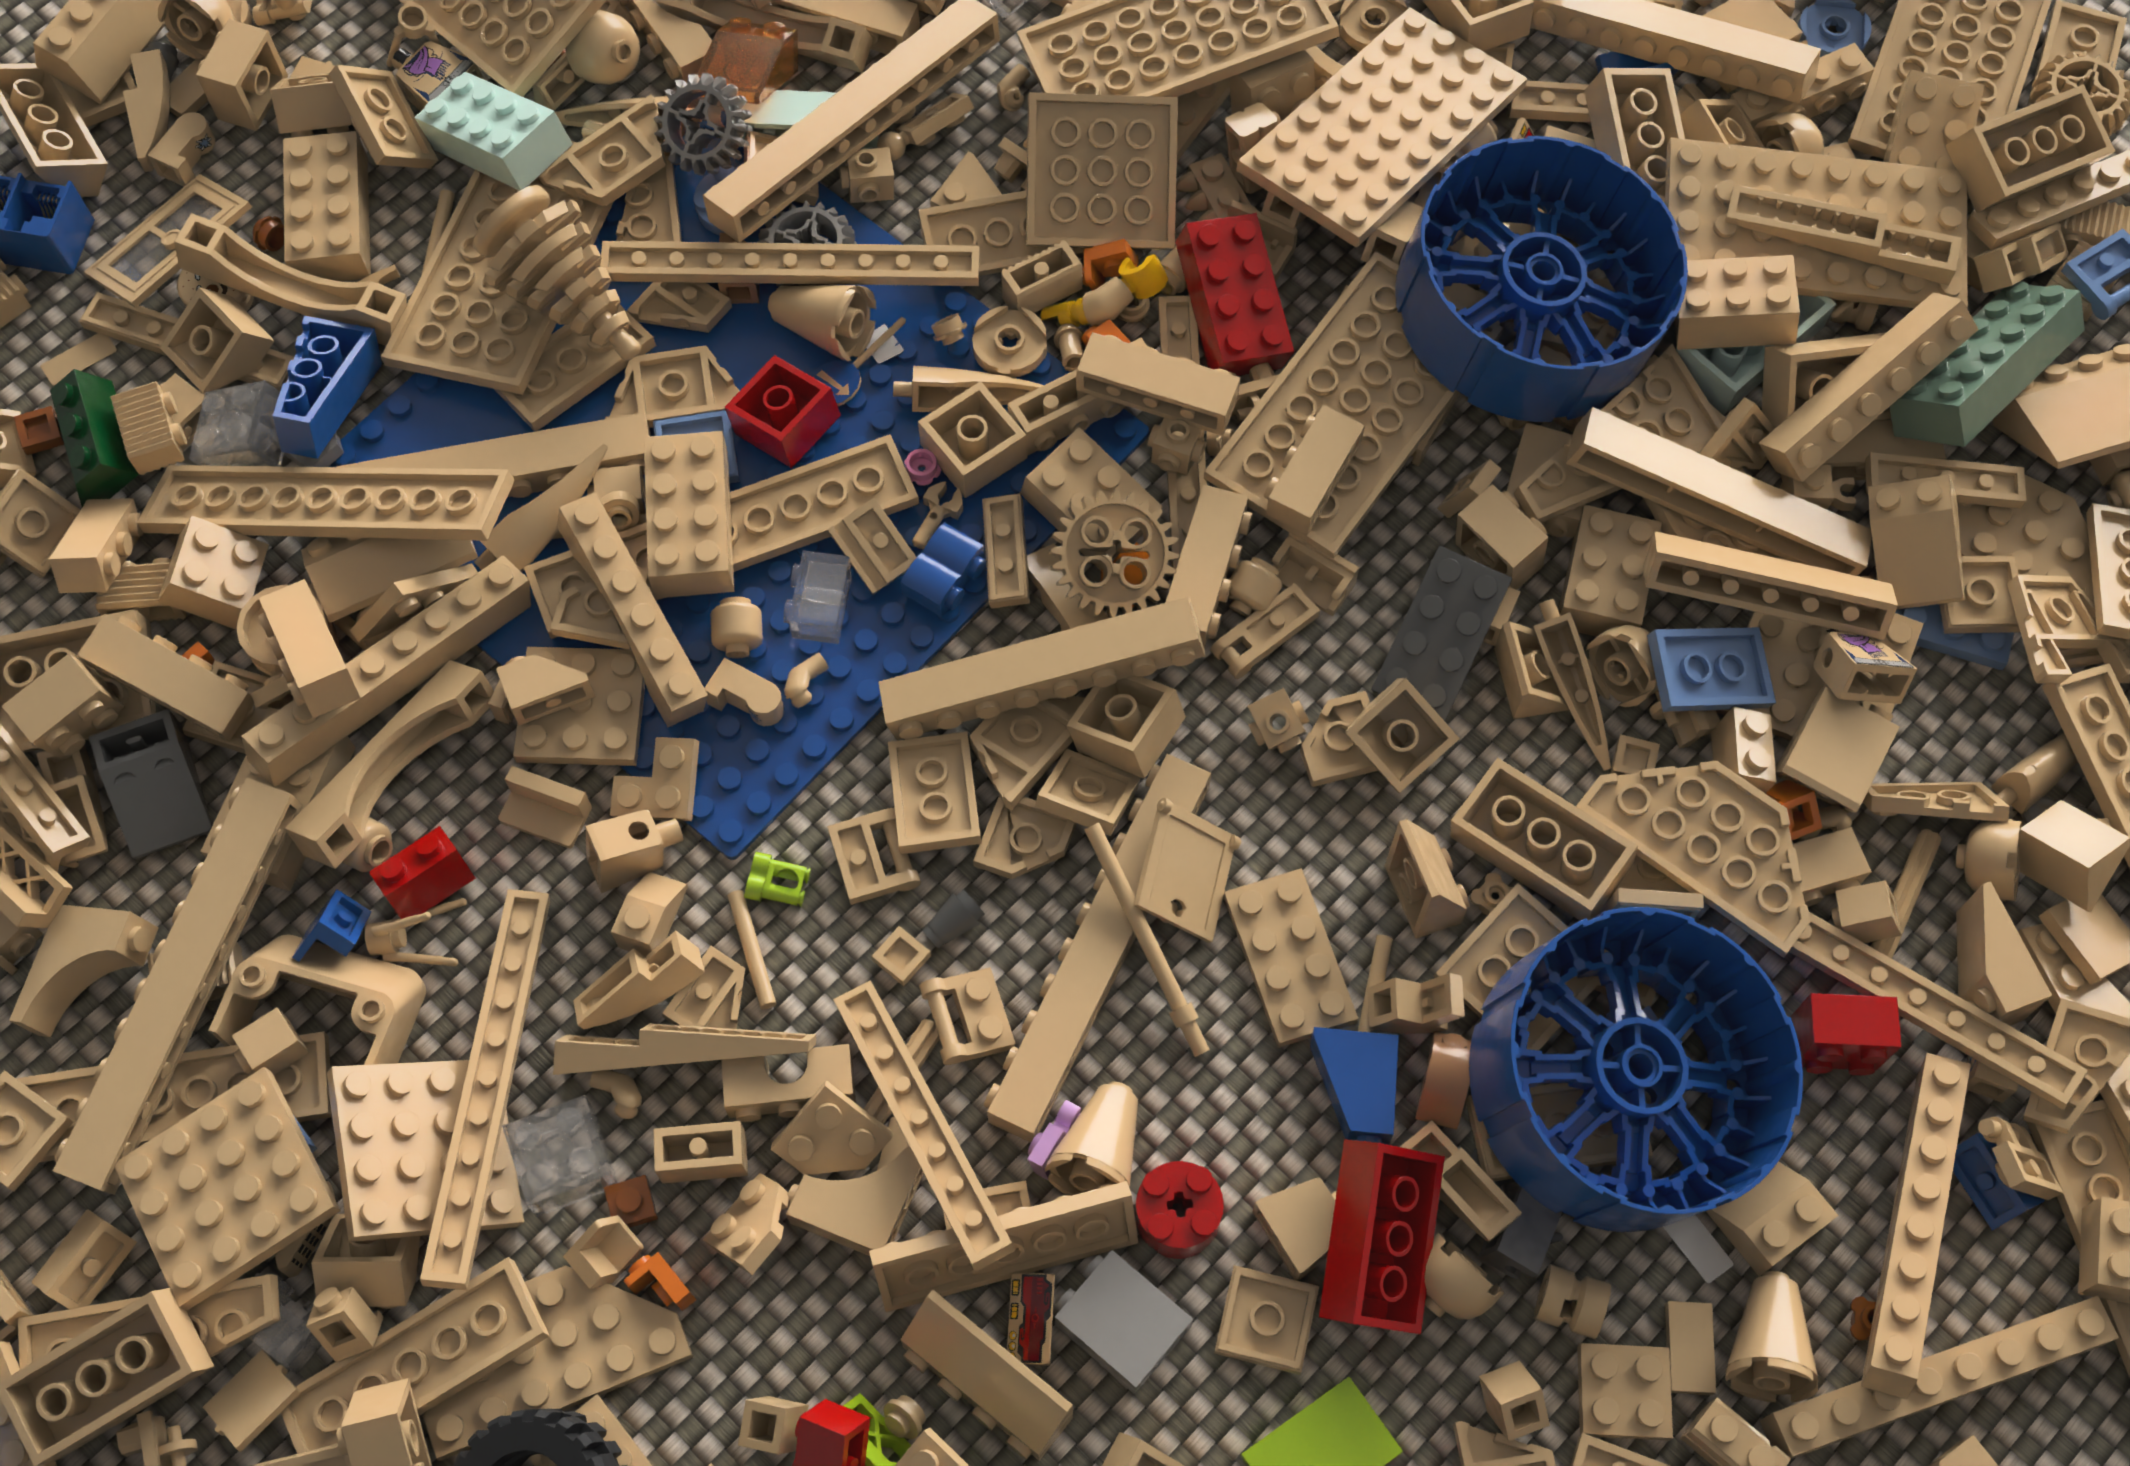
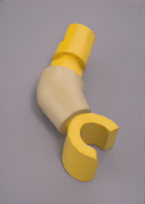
[1041,254,1168,327]

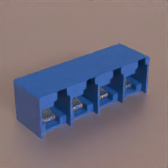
[0,173,95,274]

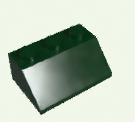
[50,369,139,507]

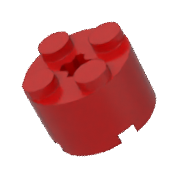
[1135,1161,1224,1259]

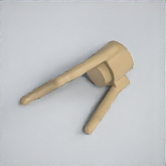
[386,0,441,67]
[365,898,467,966]

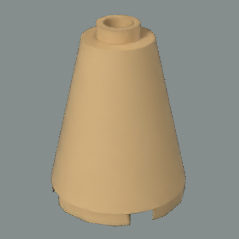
[768,285,876,361]
[1045,1082,1138,1196]
[1725,1271,1819,1402]

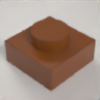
[13,406,64,455]
[603,1175,658,1228]

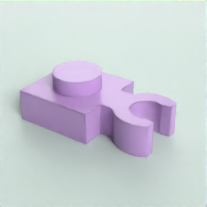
[1028,1100,1081,1180]

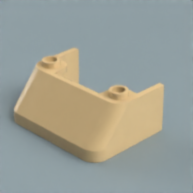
[208,935,426,1065]

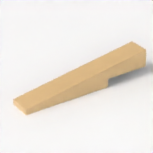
[1725,184,1963,286]
[553,1023,816,1075]

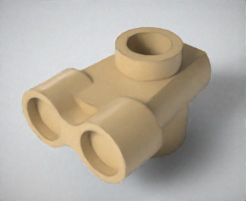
[252,0,312,26]

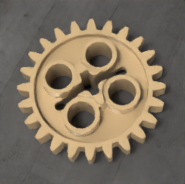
[1049,489,1179,618]

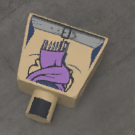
[392,41,483,111]
[1813,629,1917,704]

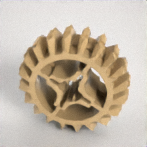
[2029,50,2130,137]

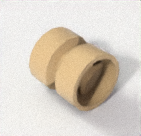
[1534,1264,1611,1339]

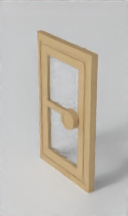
[84,174,252,308]

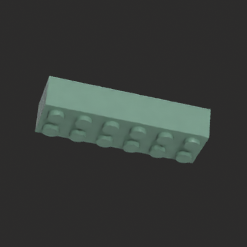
[1890,281,2085,447]

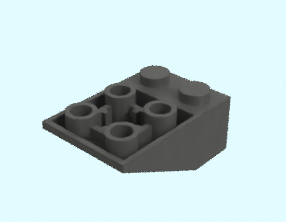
[89,708,213,860]

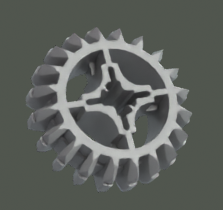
[653,73,753,175]
[757,200,857,287]

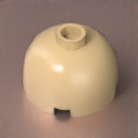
[158,0,235,60]
[566,10,640,85]
[1755,112,1824,155]
[1586,625,1658,708]
[1956,819,2022,902]
[1425,1232,1505,1320]

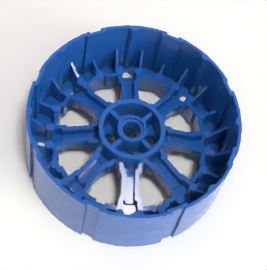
[1395,136,1688,422]
[1469,907,1803,1232]

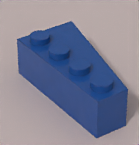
[272,315,382,459]

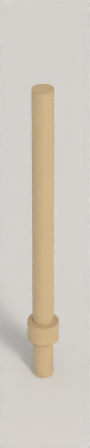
[1084,823,1210,1057]

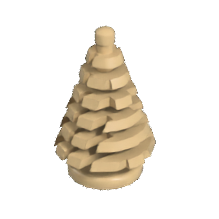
[473,185,641,361]

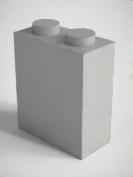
[1054,1250,1193,1394]

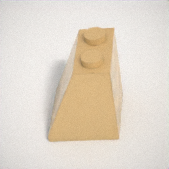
[1775,687,1900,813]

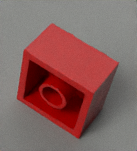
[725,355,841,468]
[1790,993,1901,1076]

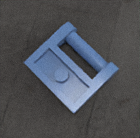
[2061,229,2130,320]

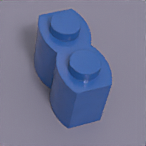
[900,522,987,617]

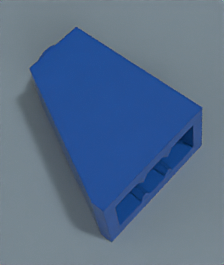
[1310,1027,1399,1145]

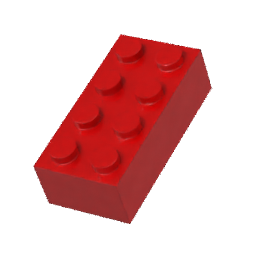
[1175,213,1294,376]
[1319,1139,1445,1334]

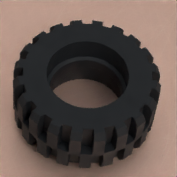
[453,1409,628,1466]

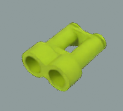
[744,851,811,907]

